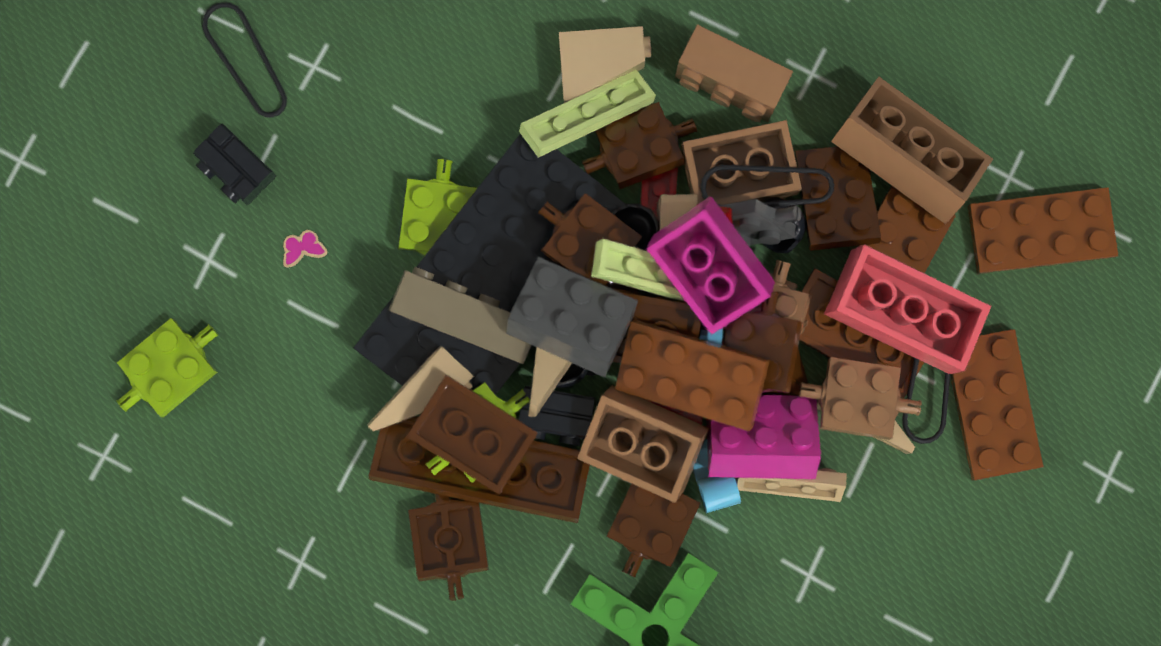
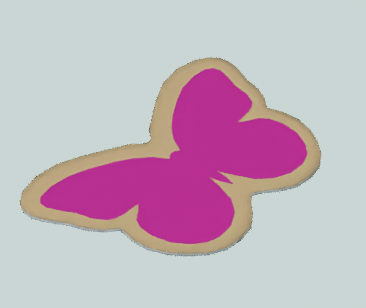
[283,230,328,267]

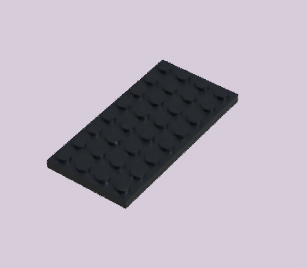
[353,133,626,395]

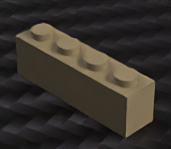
[388,267,531,364]

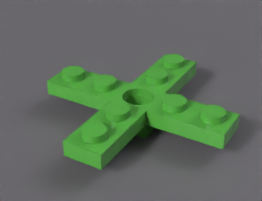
[571,553,718,646]

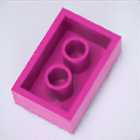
[646,196,775,335]
[706,395,821,479]

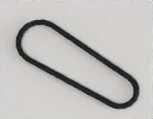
[202,2,287,118]
[700,165,835,207]
[902,358,950,444]

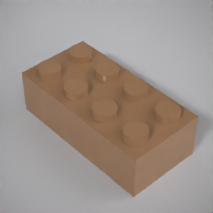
[831,77,993,224]

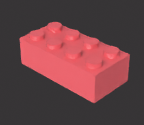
[824,245,991,374]

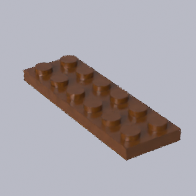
[369,416,590,523]

